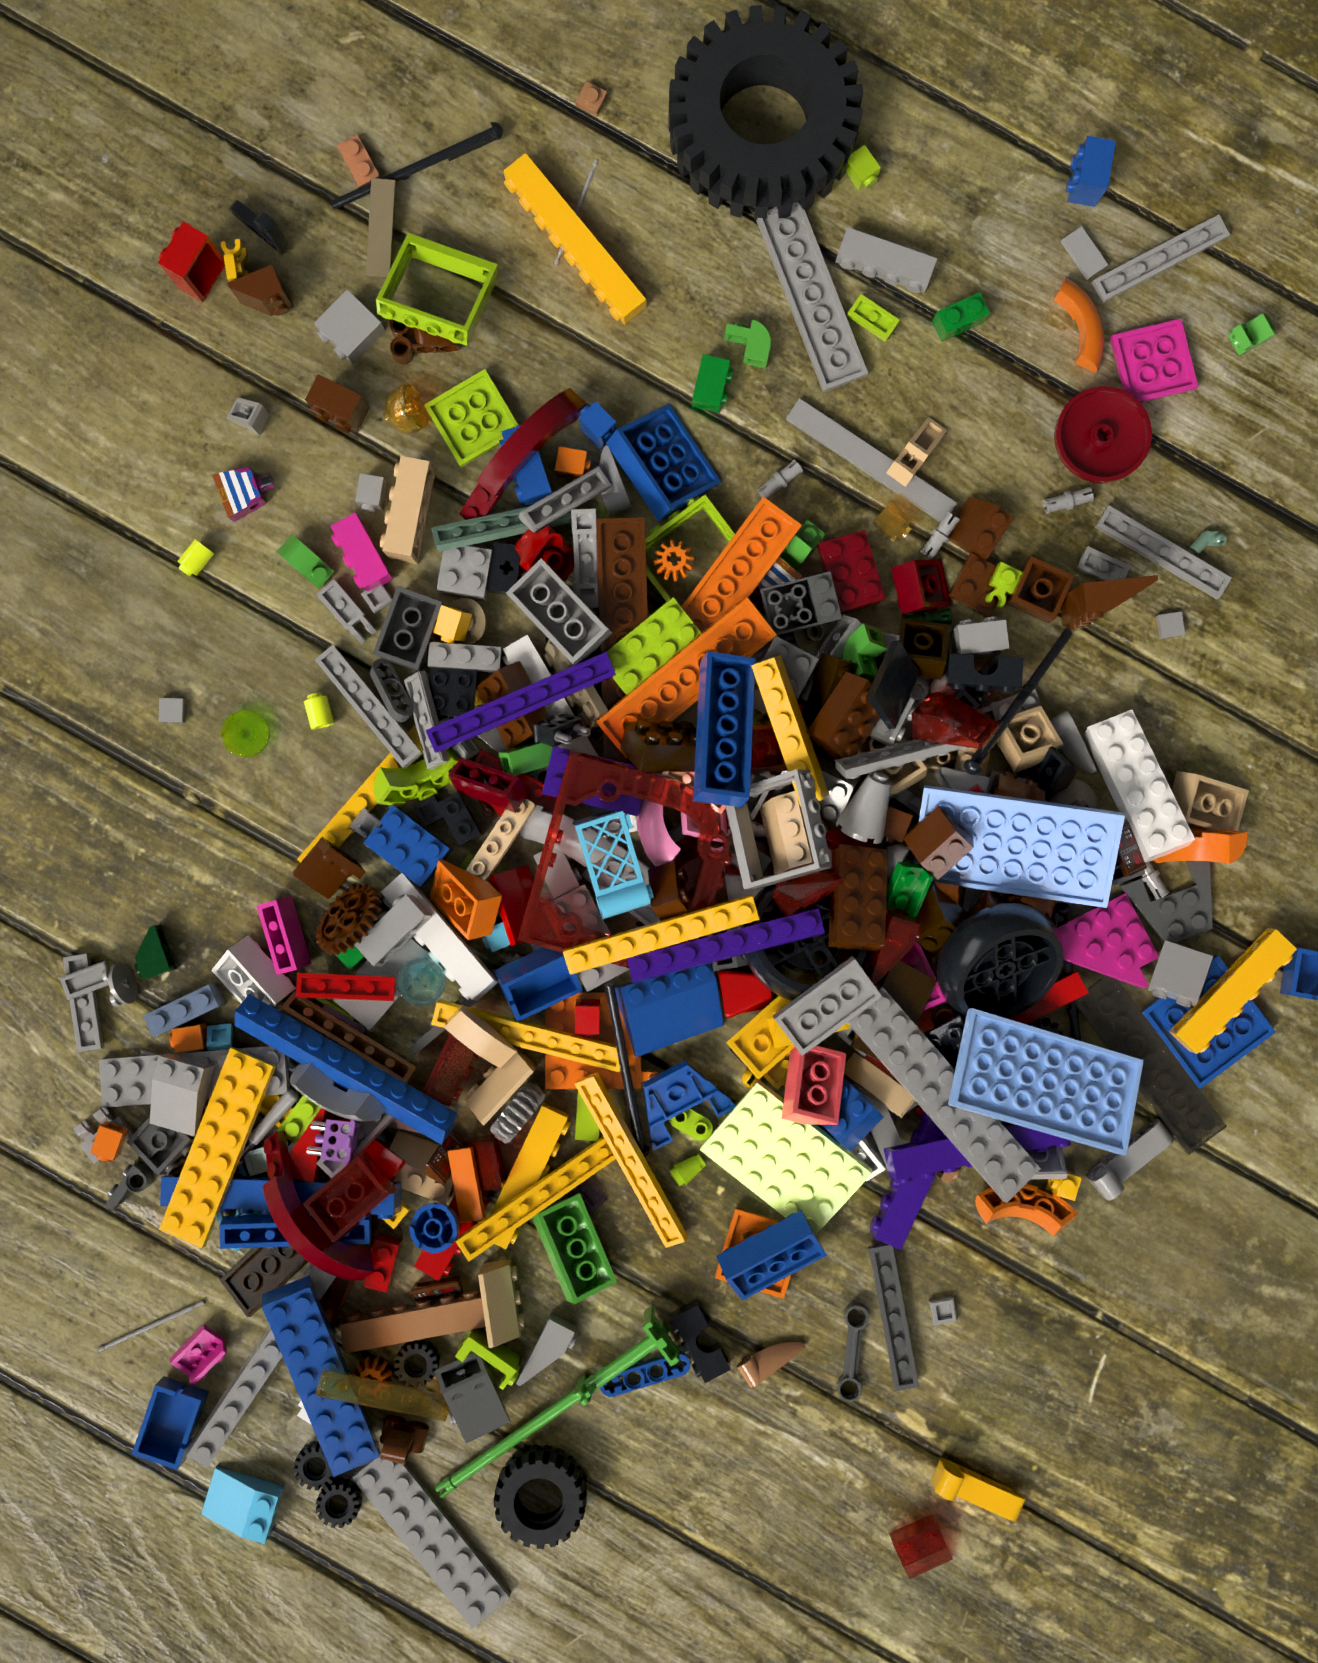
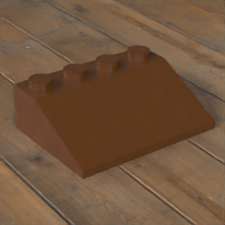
[1060,575,1158,630]

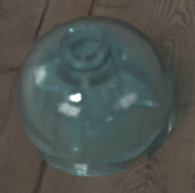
[397,958,447,1006]

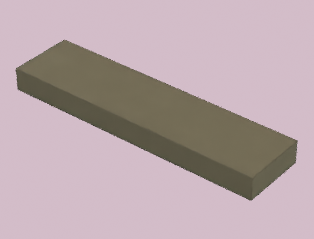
[366,178,396,279]

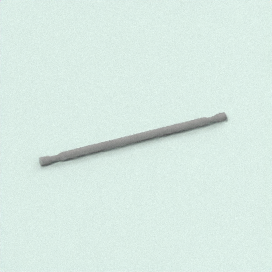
[554,159,599,265]
[98,1300,205,1352]

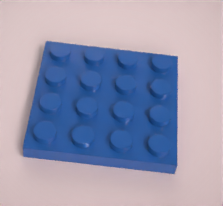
[1139,955,1276,1089]

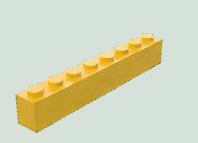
[504,153,646,325]

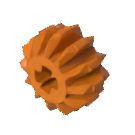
[653,540,694,582]
[351,1356,393,1399]

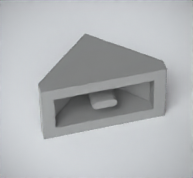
[227,397,271,435]

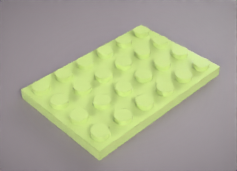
[700,1080,873,1234]

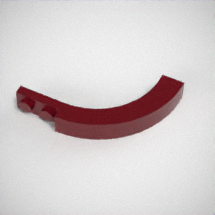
[459,388,588,520]
[262,1131,375,1281]

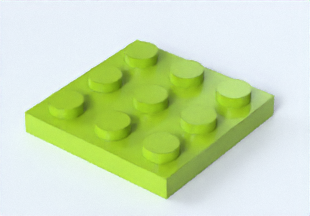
[424,369,519,468]

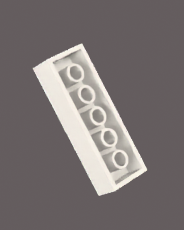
[1083,710,1195,863]

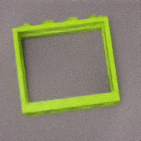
[376,233,498,346]
[645,495,735,603]

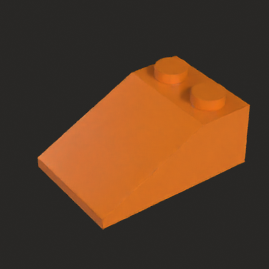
[429,859,502,940]

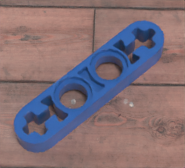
[600,1351,690,1397]

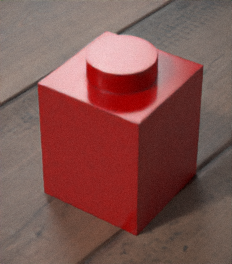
[575,999,600,1037]

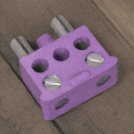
[307,1119,360,1165]

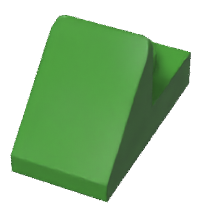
[780,519,826,570]

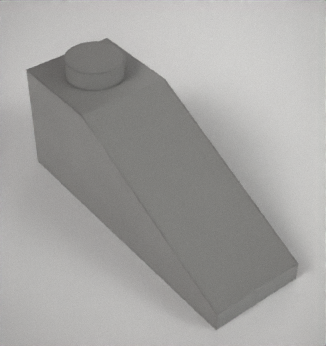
[516,1313,578,1386]

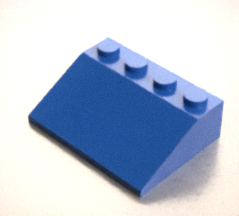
[606,404,721,522]
[615,963,724,1057]

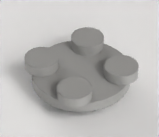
[102,963,137,1006]

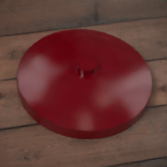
[1054,386,1152,484]

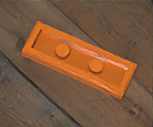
[448,1146,486,1223]

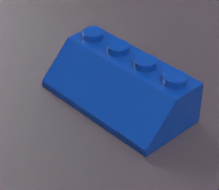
[716,1210,827,1301]

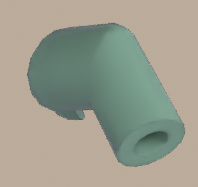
[1189,531,1227,555]

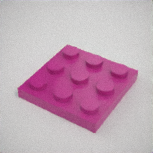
[1110,319,1198,403]

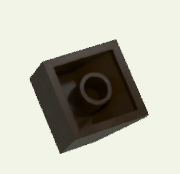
[901,884,969,954]

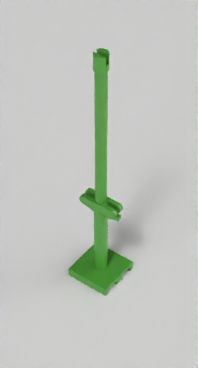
[435,1305,681,1498]

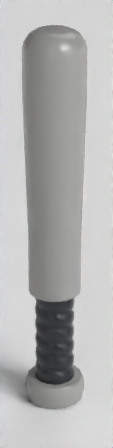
[237,1089,299,1167]

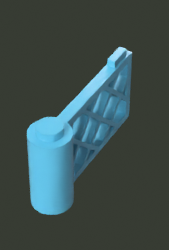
[574,810,654,919]

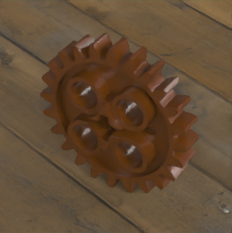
[315,883,382,955]

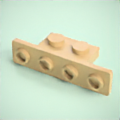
[465,798,536,881]

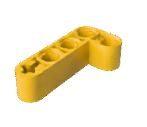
[931,1458,1026,1521]

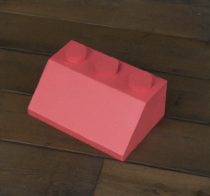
[781,1046,846,1125]

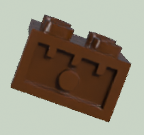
[293,837,366,899]

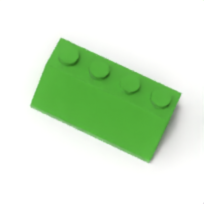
[532,1193,617,1304]

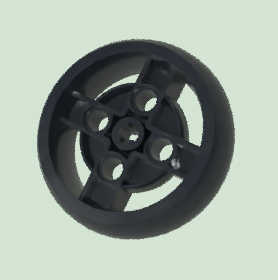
[742,873,871,1001]
[937,903,1064,1019]

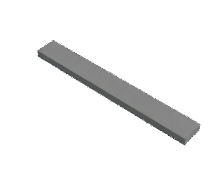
[786,398,957,523]

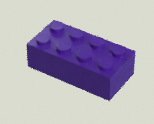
[542,747,648,816]

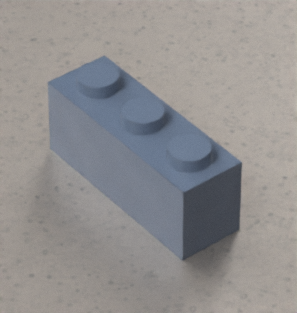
[143,983,226,1037]

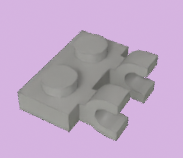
[73,1107,134,1164]

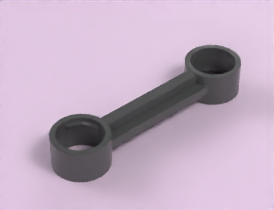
[836,1302,869,1402]

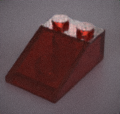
[912,692,999,749]
[771,870,845,917]
[863,909,921,986]

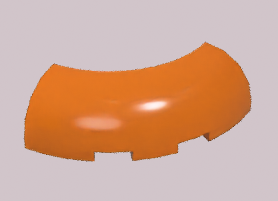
[1053,277,1104,374]
[1152,828,1248,864]
[975,1184,1078,1237]

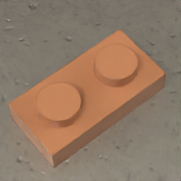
[337,134,380,188]

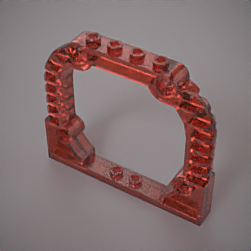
[518,749,732,968]

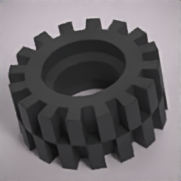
[394,1339,440,1387]
[293,1441,335,1491]
[316,1478,362,1528]

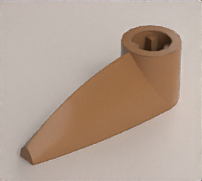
[736,1342,806,1388]

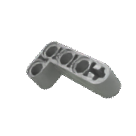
[1085,1119,1174,1201]

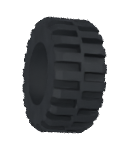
[493,1445,587,1549]

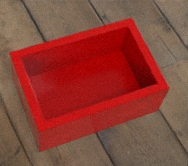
[158,221,225,302]

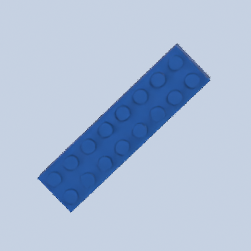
[262,1275,380,1477]

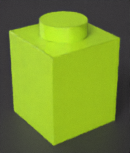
[846,145,881,191]

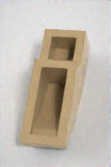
[887,417,948,487]
[444,1005,517,1068]
[844,1052,915,1118]

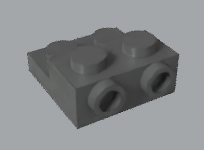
[127,1116,195,1175]

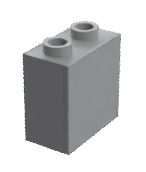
[314,290,385,364]
[1148,940,1213,1007]

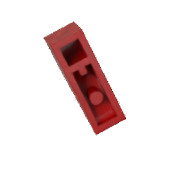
[289,1108,332,1183]

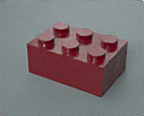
[816,530,886,615]

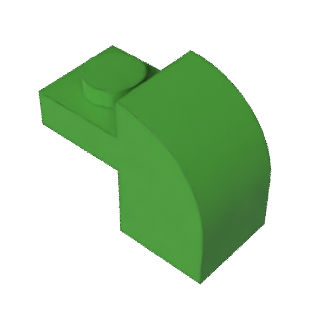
[1228,313,1278,356]
[724,319,771,369]
[277,534,335,589]
[843,623,887,683]

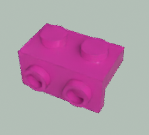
[170,1324,227,1386]

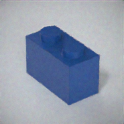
[579,402,617,450]

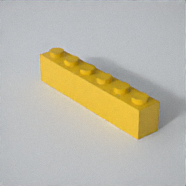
[751,655,830,807]
[1169,928,1297,1054]
[491,1102,571,1249]

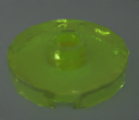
[221,710,270,758]

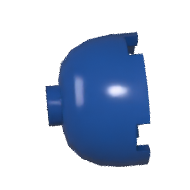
[409,1202,460,1254]

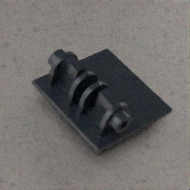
[429,667,480,717]
[922,1015,965,1067]

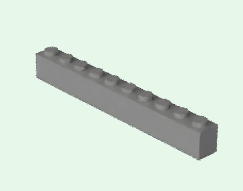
[186,1264,336,1468]

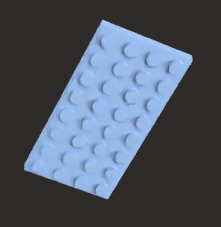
[913,785,1125,908]
[948,1008,1144,1155]

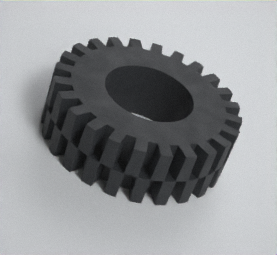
[668,5,863,220]

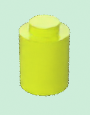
[178,539,214,577]
[304,692,335,730]

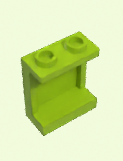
[455,1328,521,1390]

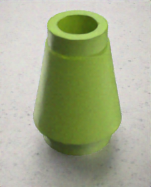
[669,1154,706,1187]

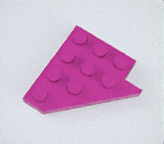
[1057,893,1159,988]

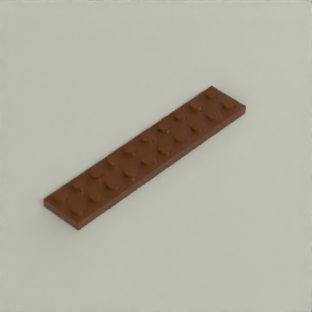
[596,518,648,763]

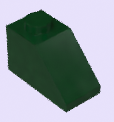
[135,924,177,980]

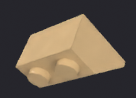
[997,706,1063,773]

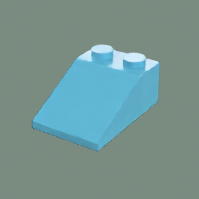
[201,1466,285,1544]

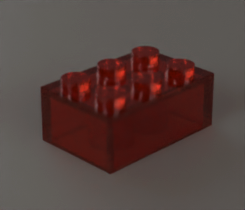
[303,1152,397,1243]

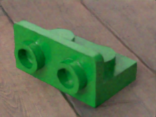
[886,862,933,917]

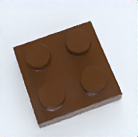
[948,553,999,618]

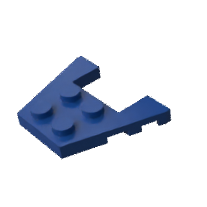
[643,1060,736,1151]

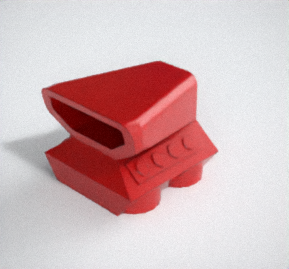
[515,526,575,582]
[717,965,772,1018]

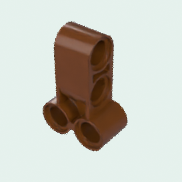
[389,319,460,365]
[380,1415,429,1465]

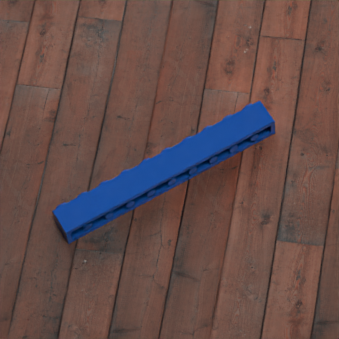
[235,994,458,1145]
[160,1174,402,1219]

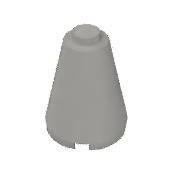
[836,772,892,844]

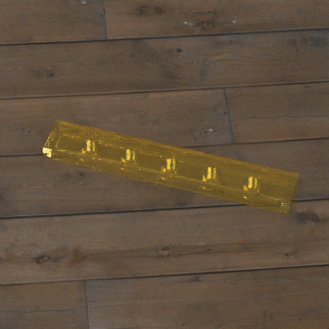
[315,1369,449,1421]

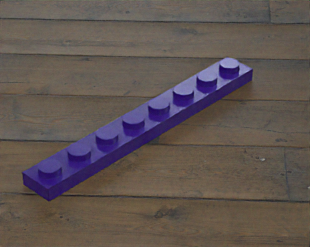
[425,652,616,753]
[627,909,825,983]

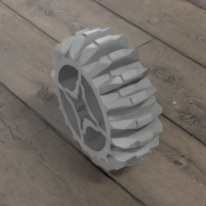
[490,1082,545,1144]

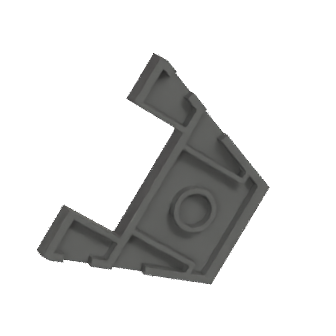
[1119,861,1213,943]

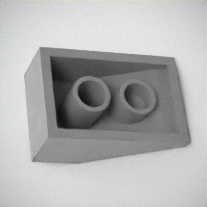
[150,1053,215,1137]

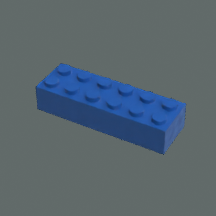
[693,651,755,807]

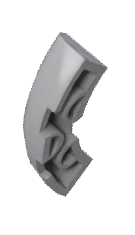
[519,805,612,867]
[290,1063,386,1121]

